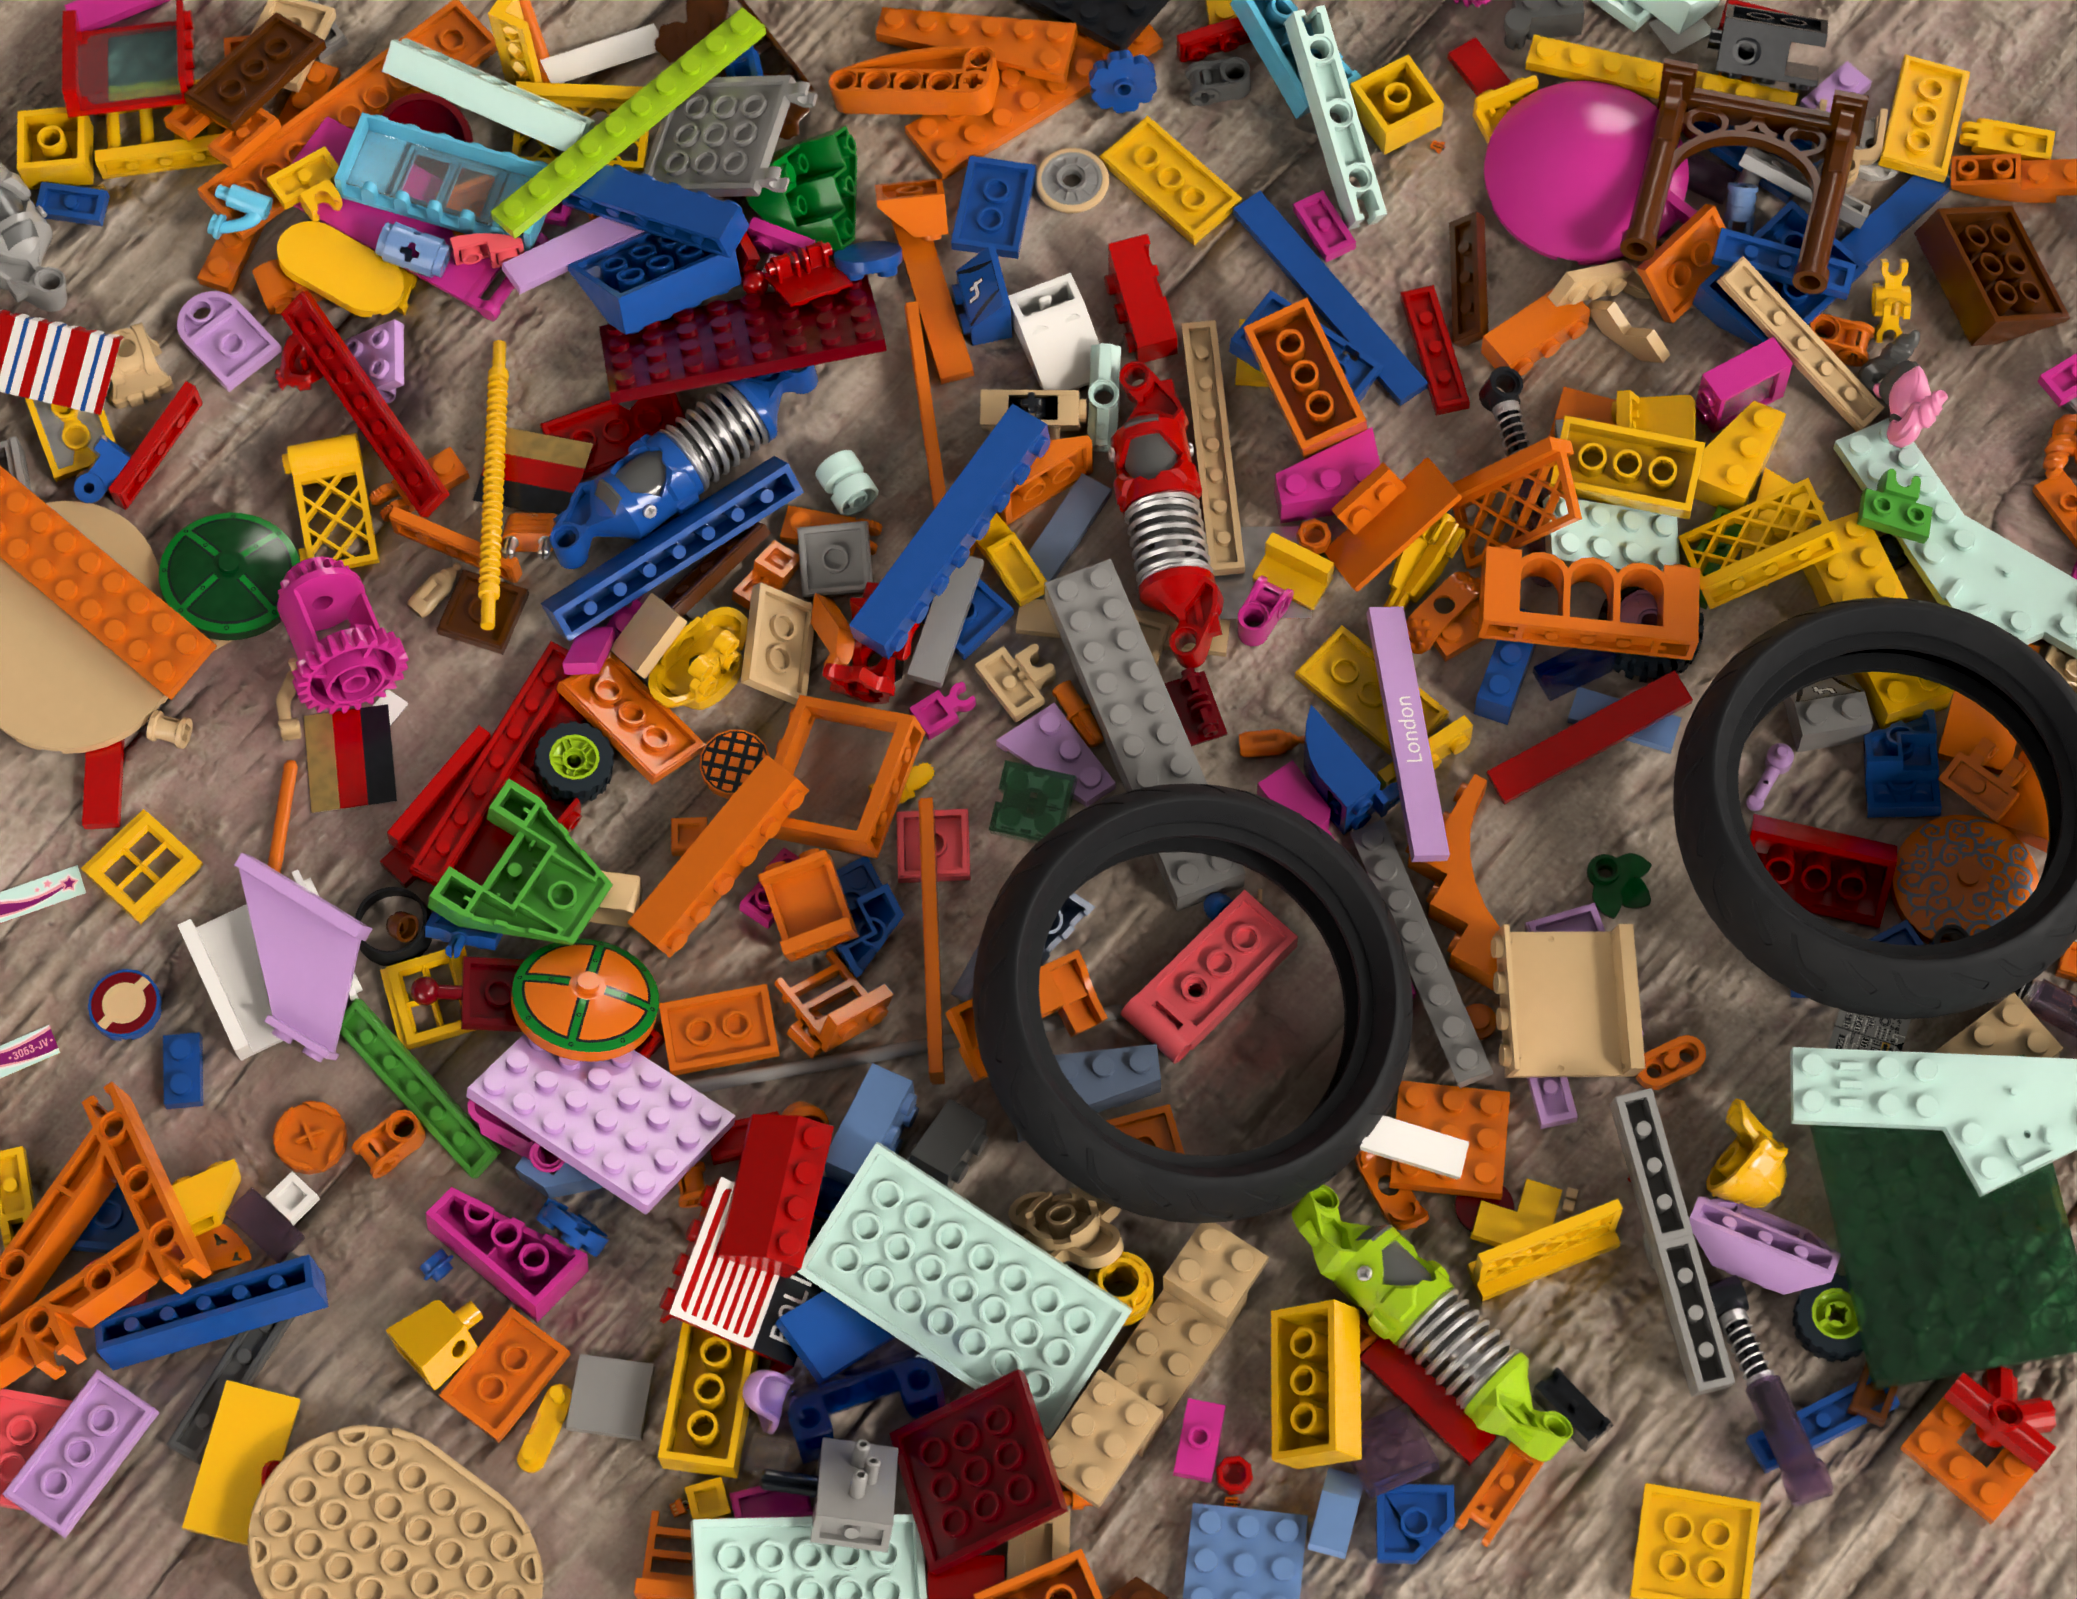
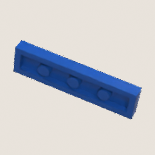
[1711,228,1856,300]
[1746,1370,1900,1474]

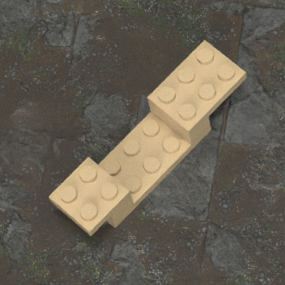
[1048,1223,1269,1509]

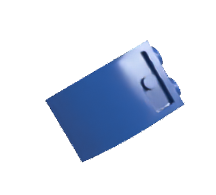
[1303,705,1400,835]

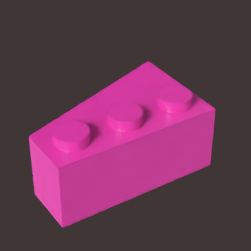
[1274,427,1380,524]

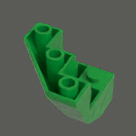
[746,125,857,251]

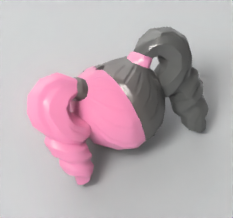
[1857,330,1948,448]

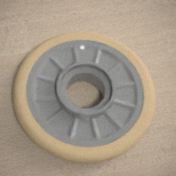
[1035,148,1109,213]

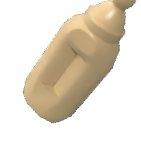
[407,562,461,618]

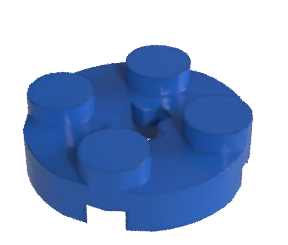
[535,1198,610,1257]

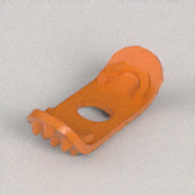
[1406,571,1480,654]
[1354,1150,1429,1231]

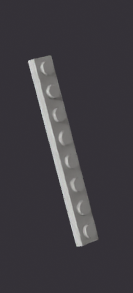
[1350,819,1494,1088]

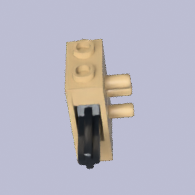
[980,389,1087,440]

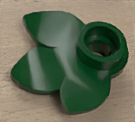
[1587,853,1652,919]

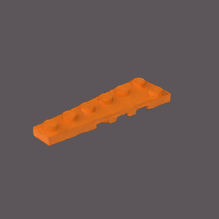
[875,7,1078,84]

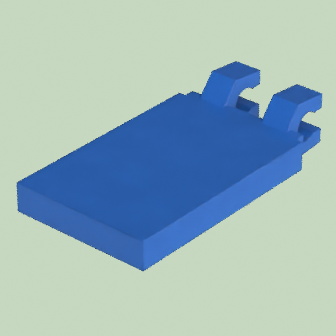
[775,1290,896,1385]

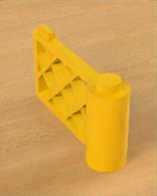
[282,433,380,569]

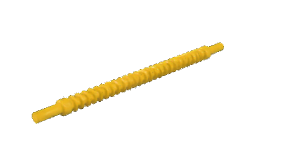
[478,340,509,630]

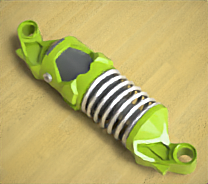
[1291,1184,1573,1462]

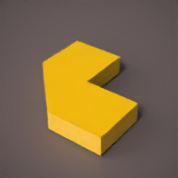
[1470,1179,1562,1247]

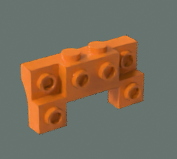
[945,949,1108,1083]

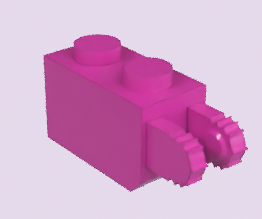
[1257,760,1334,839]

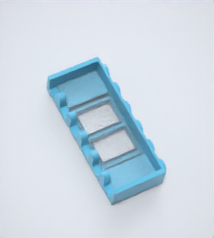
[334,112,548,251]

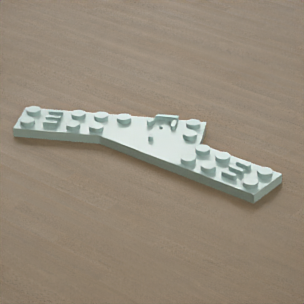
[1790,1047,2077,1197]

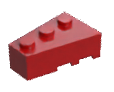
[1104,233,1178,363]

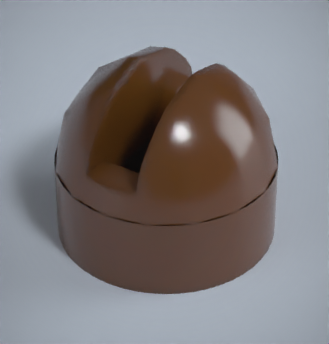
[386,911,419,943]

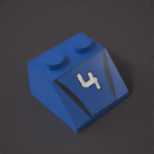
[952,245,1012,346]

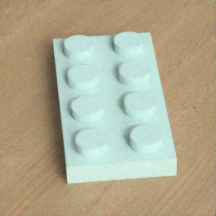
[1543,495,1680,573]

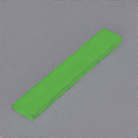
[340,998,501,1179]

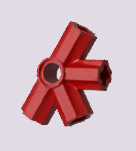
[1943,1366,2057,1473]

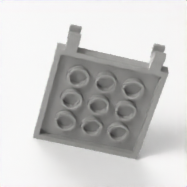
[643,75,818,197]

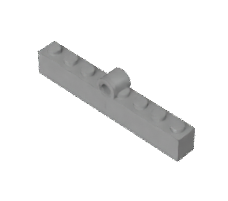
[1610,1088,1735,1397]

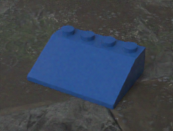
[1692,200,1868,346]
[567,231,742,335]

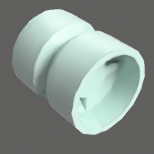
[816,450,879,516]

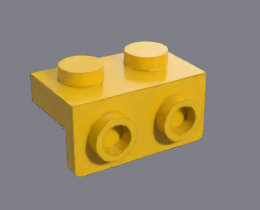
[1472,75,1539,144]

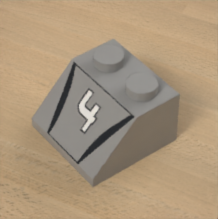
[1783,674,1873,752]

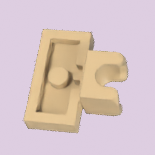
[974,644,1056,723]

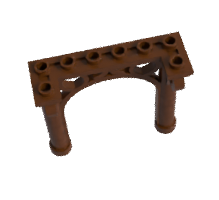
[1620,58,1869,294]

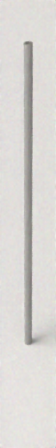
[683,1004,1123,1093]

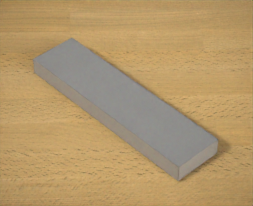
[907,556,984,688]

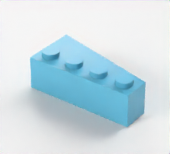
[1230,0,1363,119]

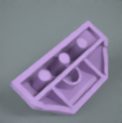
[1689,1196,1841,1295]

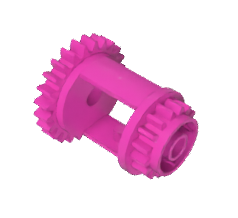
[277,556,409,714]

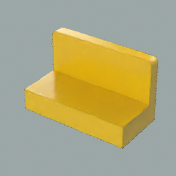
[1252,532,1334,610]

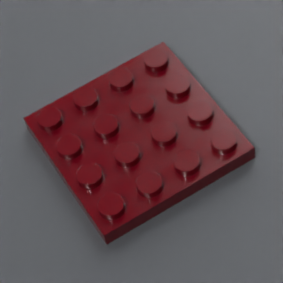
[889,1369,1068,1575]

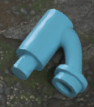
[207,184,273,240]

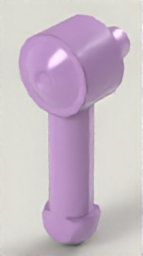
[1746,743,1794,811]

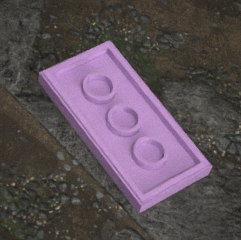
[2,1369,159,1538]

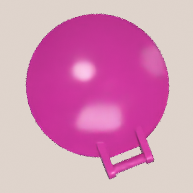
[1484,81,1697,265]

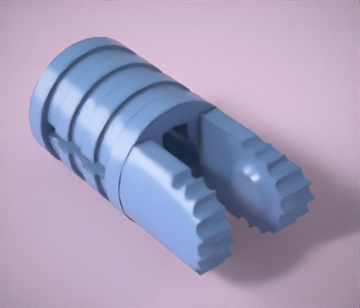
[1723,182,1759,236]

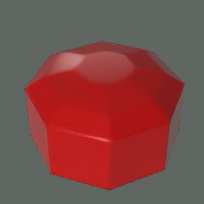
[1216,1455,1253,1495]

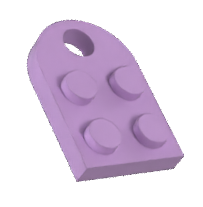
[177,291,282,392]

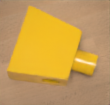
[385,1300,483,1391]

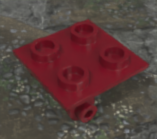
[1164,667,1228,746]

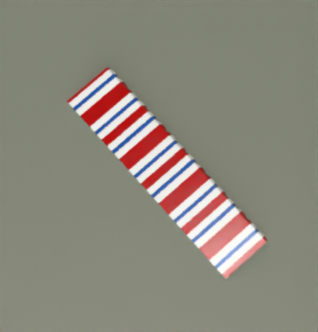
[0,309,124,415]

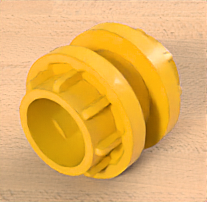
[1088,1252,1154,1326]

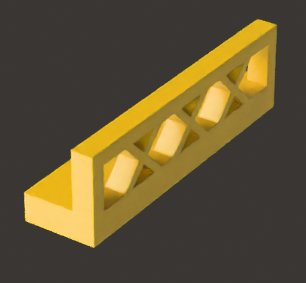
[488,0,543,86]

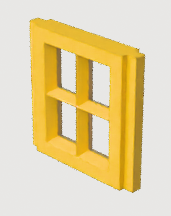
[81,809,204,925]
[380,946,475,1050]

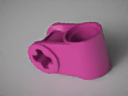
[1238,575,1294,646]

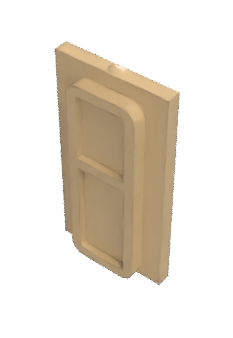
[1007,1509,1070,1580]

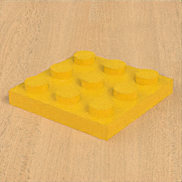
[1629,1483,1761,1599]

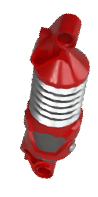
[1108,361,1224,668]

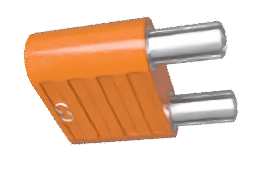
[501,513,558,559]

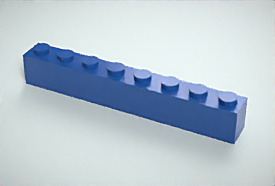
[849,404,1051,660]
[540,456,804,641]

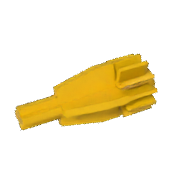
[1383,513,1466,610]

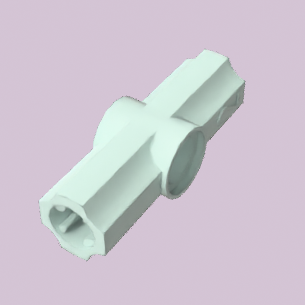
[1087,343,1121,452]

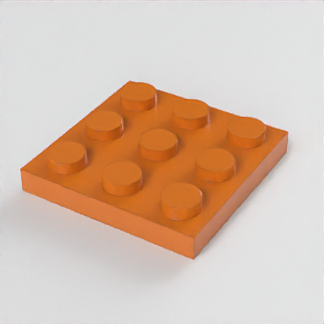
[1389,1080,1510,1200]

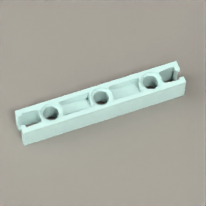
[1284,5,1387,230]
[382,38,596,152]

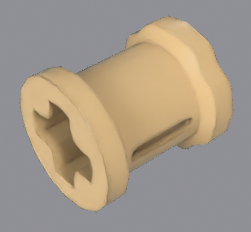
[146,710,193,749]

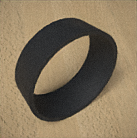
[355,887,432,966]

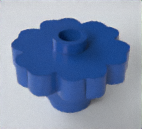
[1089,50,1157,114]

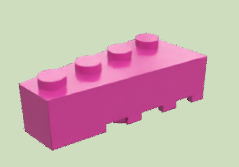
[425,1187,589,1323]

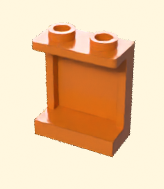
[757,848,859,962]

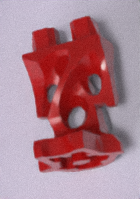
[822,582,921,704]

